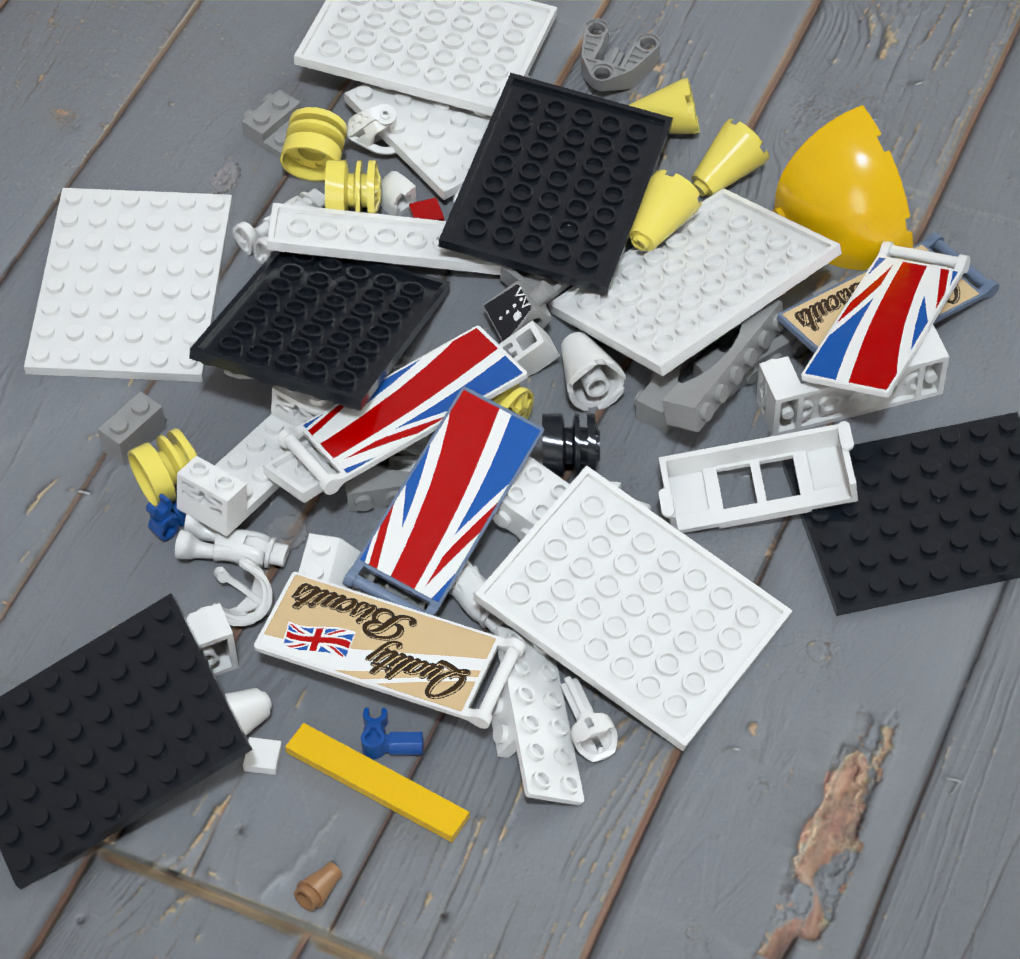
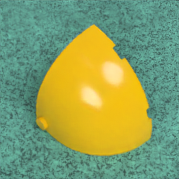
[772,105,913,271]

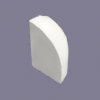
[381,171,416,216]

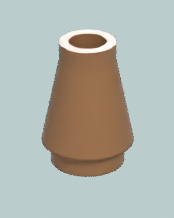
[294,862,342,911]

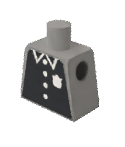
[482,280,554,342]

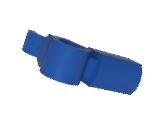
[146,494,186,541]
[360,708,424,760]

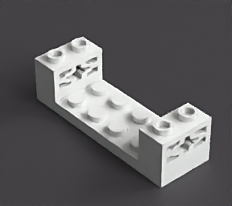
[756,325,949,436]
[177,385,336,536]

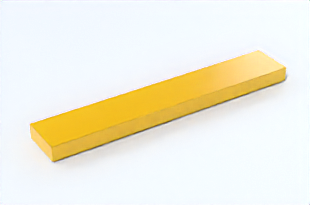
[285,723,470,843]

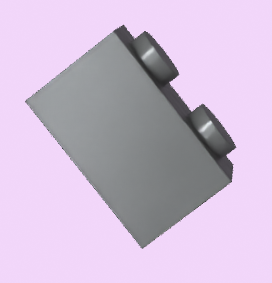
[98,391,166,466]

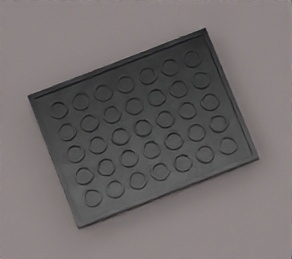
[438,72,673,295]
[189,251,450,411]
[782,412,1020,616]
[0,593,253,889]

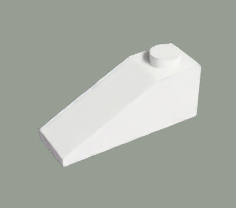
[499,320,560,376]

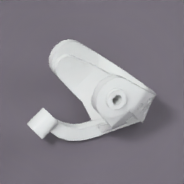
[345,104,396,155]
[210,556,274,626]

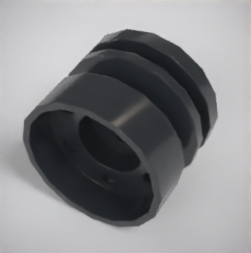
[542,413,600,478]

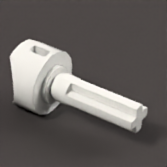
[560,676,618,762]

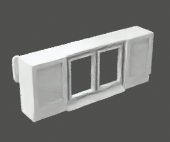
[659,421,858,533]

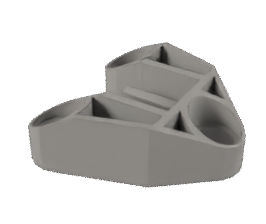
[581,18,661,91]

